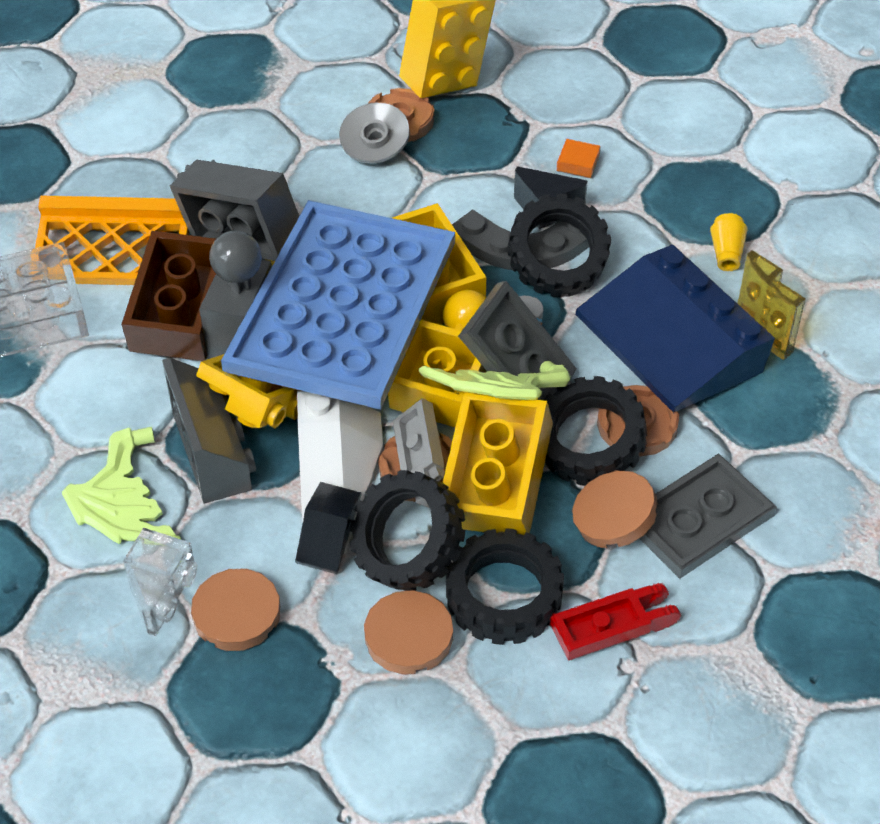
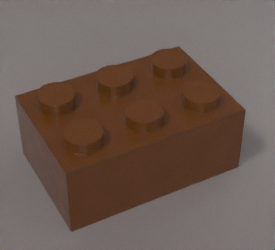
[121,231,216,361]

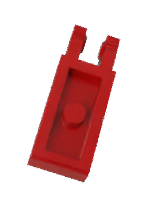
[550,583,681,661]

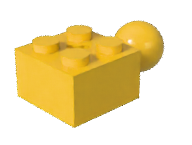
[388,290,486,427]

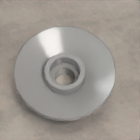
[339,103,410,163]

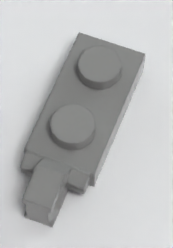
[393,398,445,508]

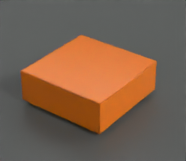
[557,139,601,178]

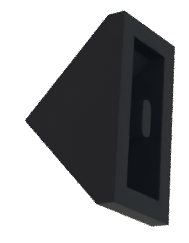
[514,166,588,229]
[295,482,362,574]

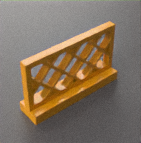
[30,195,190,285]

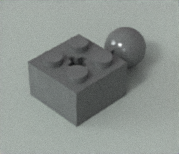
[199,230,272,359]

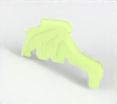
[419,361,570,400]
[62,427,181,544]

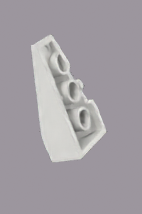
[297,391,383,553]

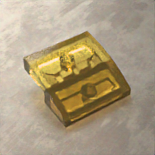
[738,250,806,361]

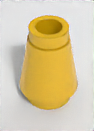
[710,213,748,271]

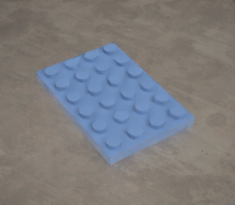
[221,200,455,410]

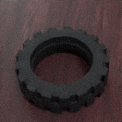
[507,194,611,297]
[543,376,647,485]
[349,470,465,591]
[446,529,564,645]

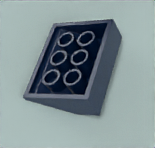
[575,244,775,413]

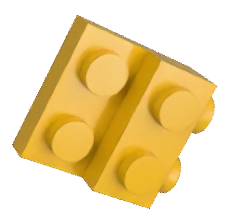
[196,354,301,428]

